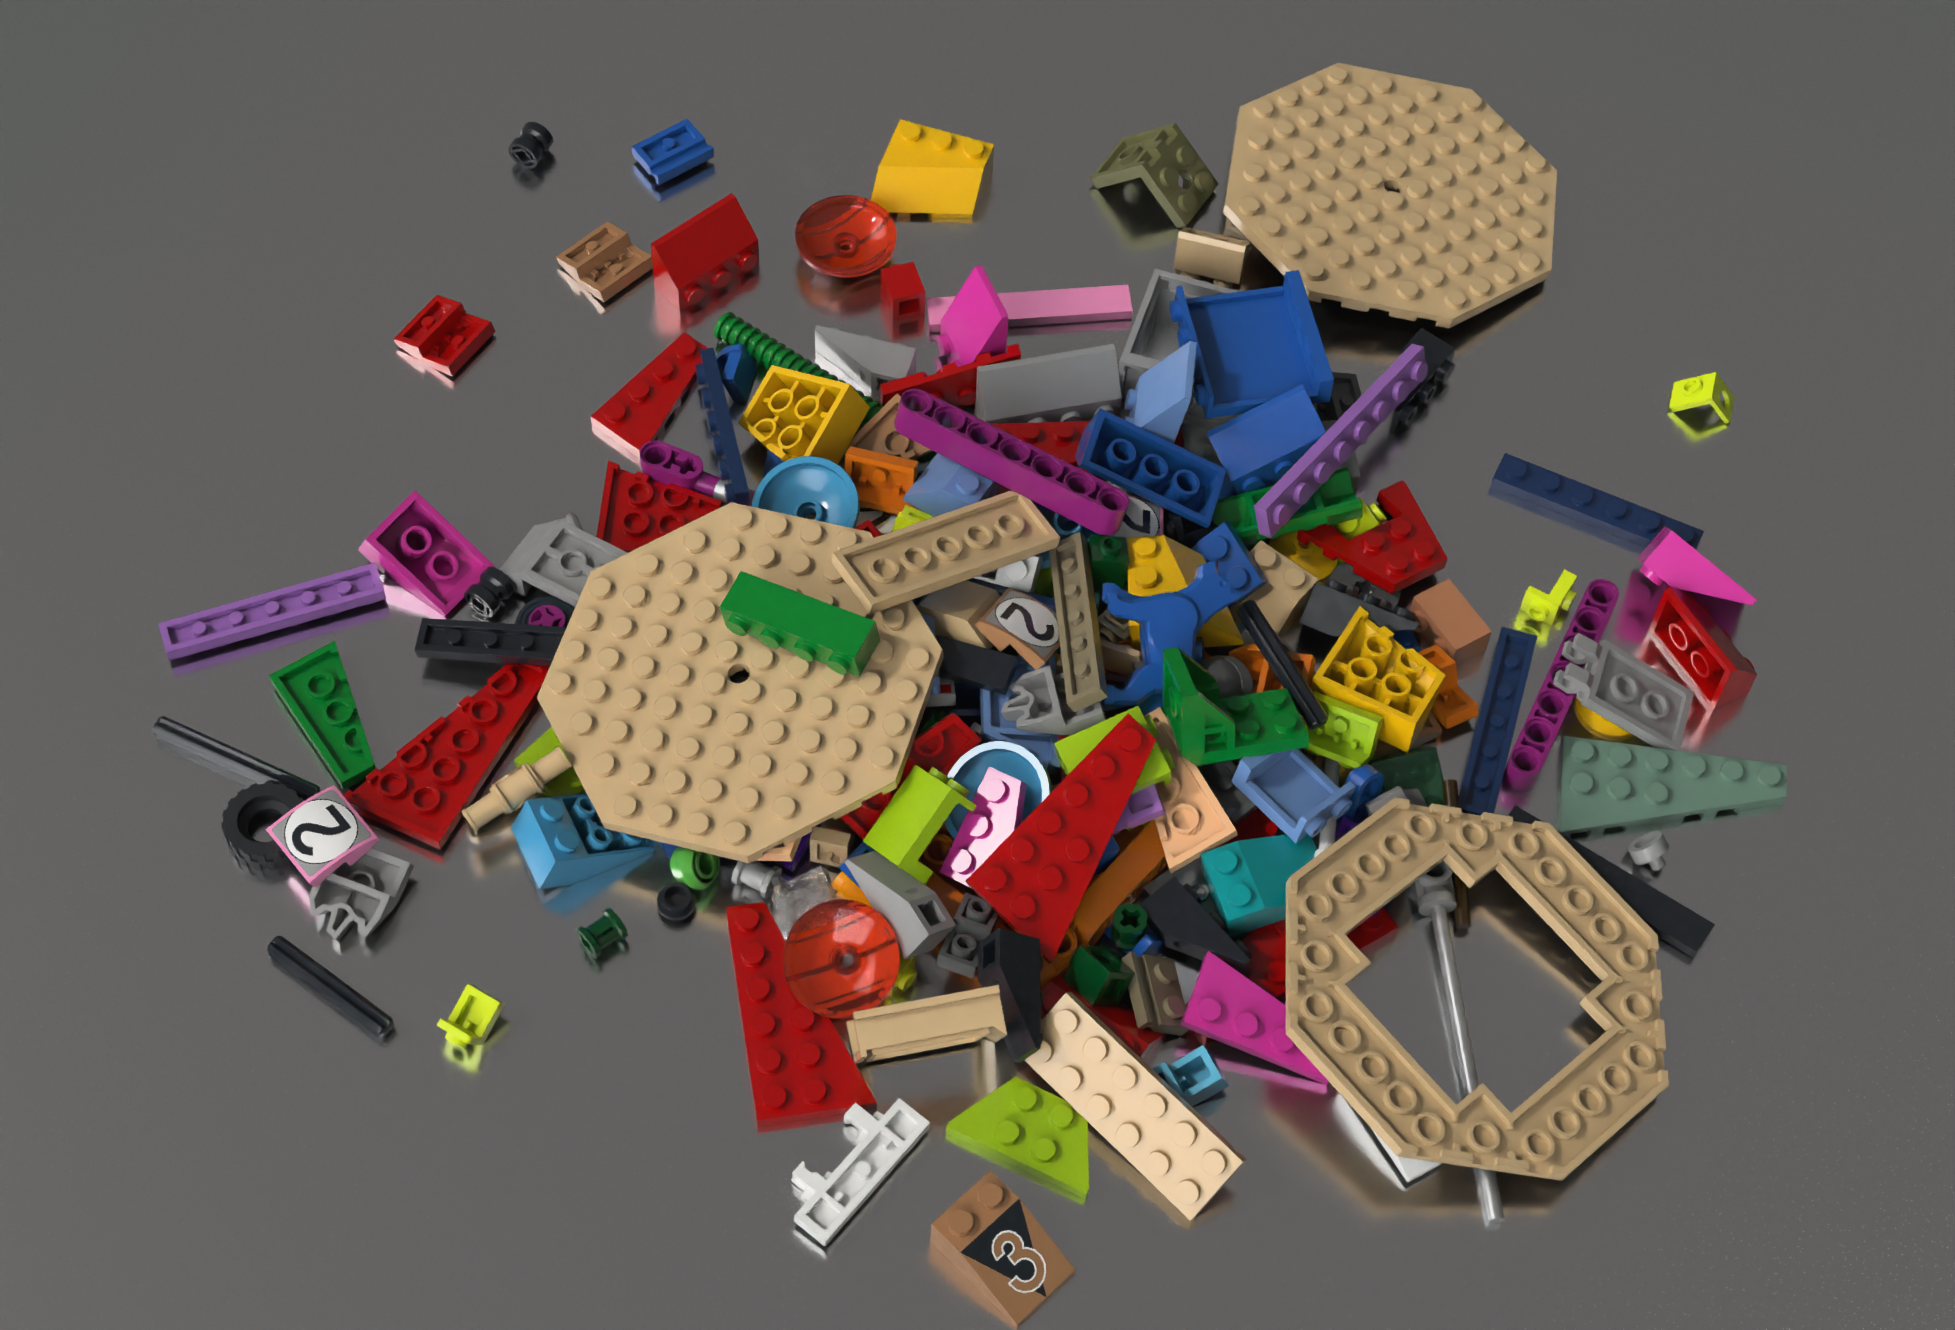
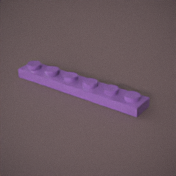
[158,563,386,661]

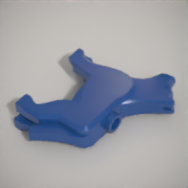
[1101,561,1240,716]

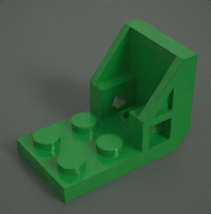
[1162,647,1309,766]

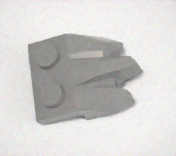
[1001,665,1106,735]
[308,848,414,941]

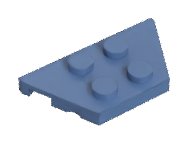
[980,652,1060,775]

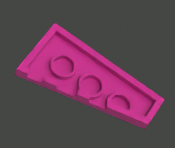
[1180,951,1330,1085]

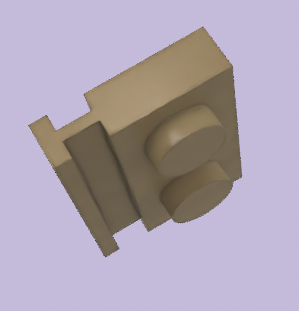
[1121,952,1190,1036]

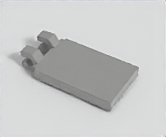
[1553,633,1694,751]

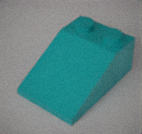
[1201,835,1317,938]

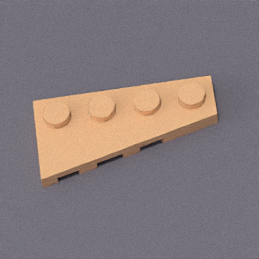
[1144,707,1238,874]

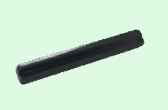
[1236,600,1328,730]
[266,936,394,1038]

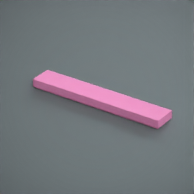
[926,285,1133,332]

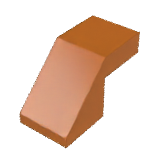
[1418,644,1479,729]

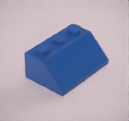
[1206,384,1327,494]

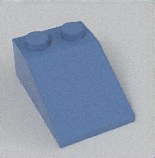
[1125,341,1197,444]

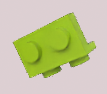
[1303,691,1384,769]

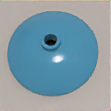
[751,456,860,528]
[944,741,1052,839]

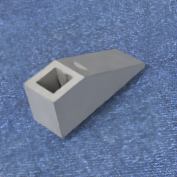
[815,325,916,395]
[845,851,956,959]

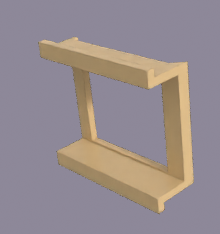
[846,985,1007,1064]

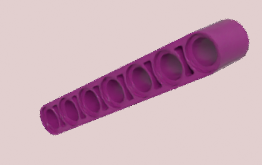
[894,389,1129,536]
[1503,579,1619,793]

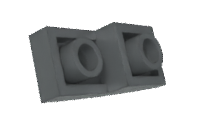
[936,893,999,979]

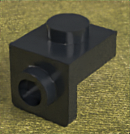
[1164,509,1218,549]

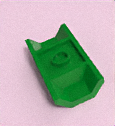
[1212,467,1362,546]

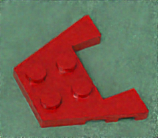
[1297,480,1448,594]

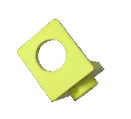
[1670,372,1734,424]

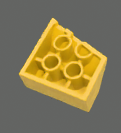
[869,119,994,218]
[738,365,870,465]
[1127,535,1244,652]
[1311,606,1446,753]

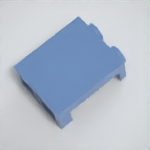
[1231,749,1356,844]

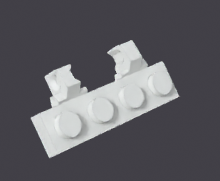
[791,1098,930,1246]

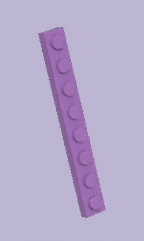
[1254,344,1428,538]

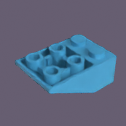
[511,793,655,889]

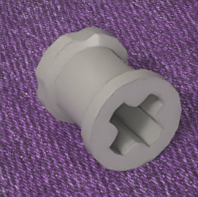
[731,861,782,899]

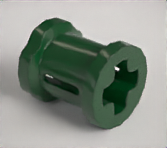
[1111,903,1148,952]
[576,908,628,959]

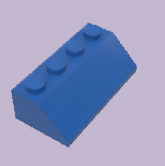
[1075,408,1227,528]

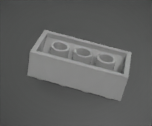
[975,344,1122,424]

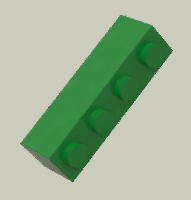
[719,571,880,677]

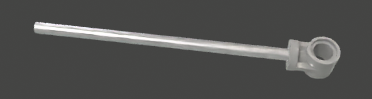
[1410,861,1505,1224]

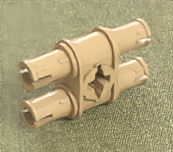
[461,746,572,831]

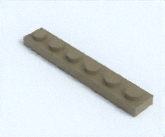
[1049,531,1108,713]

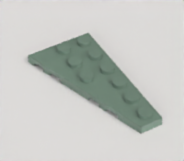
[1558,736,1787,837]

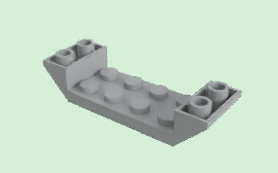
[499,520,627,607]

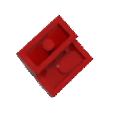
[394,295,496,377]

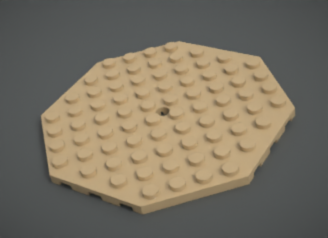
[1223,62,1557,328]
[537,502,944,864]

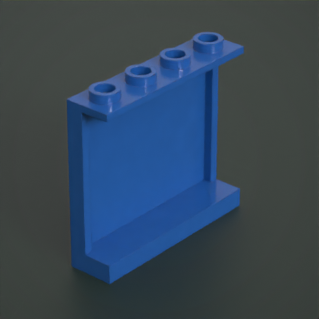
[1170,270,1334,419]

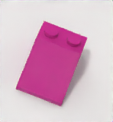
[937,265,1009,367]
[358,490,495,617]
[1637,526,1757,605]

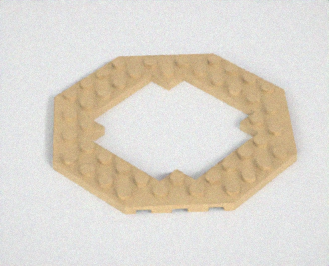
[1286,797,1669,1181]

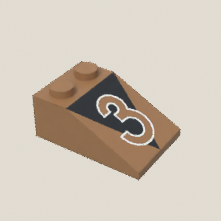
[930,1170,1076,1328]

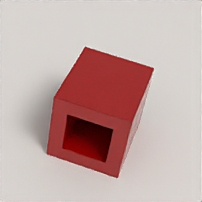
[881,262,926,321]

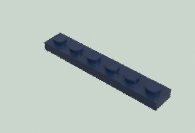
[695,348,750,506]
[1491,453,1704,549]
[1459,627,1537,816]

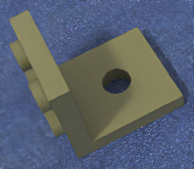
[1090,123,1219,228]

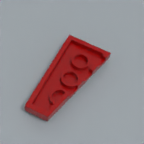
[591,332,707,458]
[880,343,1021,407]
[840,713,982,852]

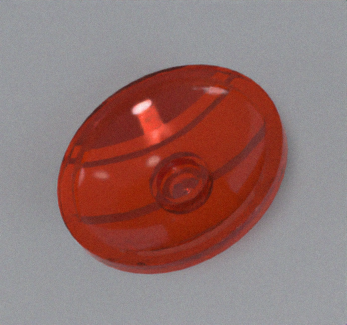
[795,195,897,278]
[783,899,900,1019]

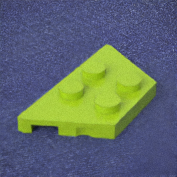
[946,1076,1089,1200]

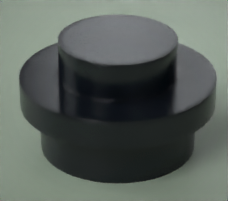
[657,882,696,921]

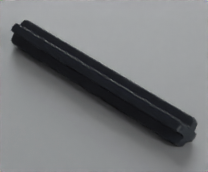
[152,716,320,801]

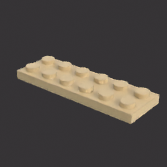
[831,490,1060,615]
[1024,991,1247,1221]

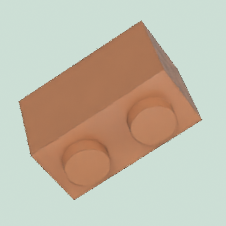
[1410,579,1492,666]

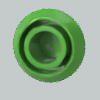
[670,846,720,890]

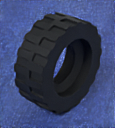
[221,782,304,871]

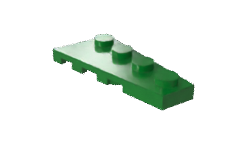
[269,640,376,790]

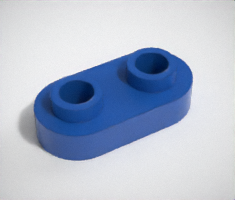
[1336,765,1384,825]

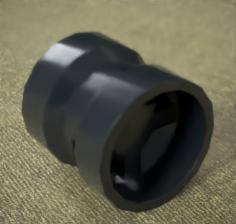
[508,122,553,169]
[464,566,515,618]

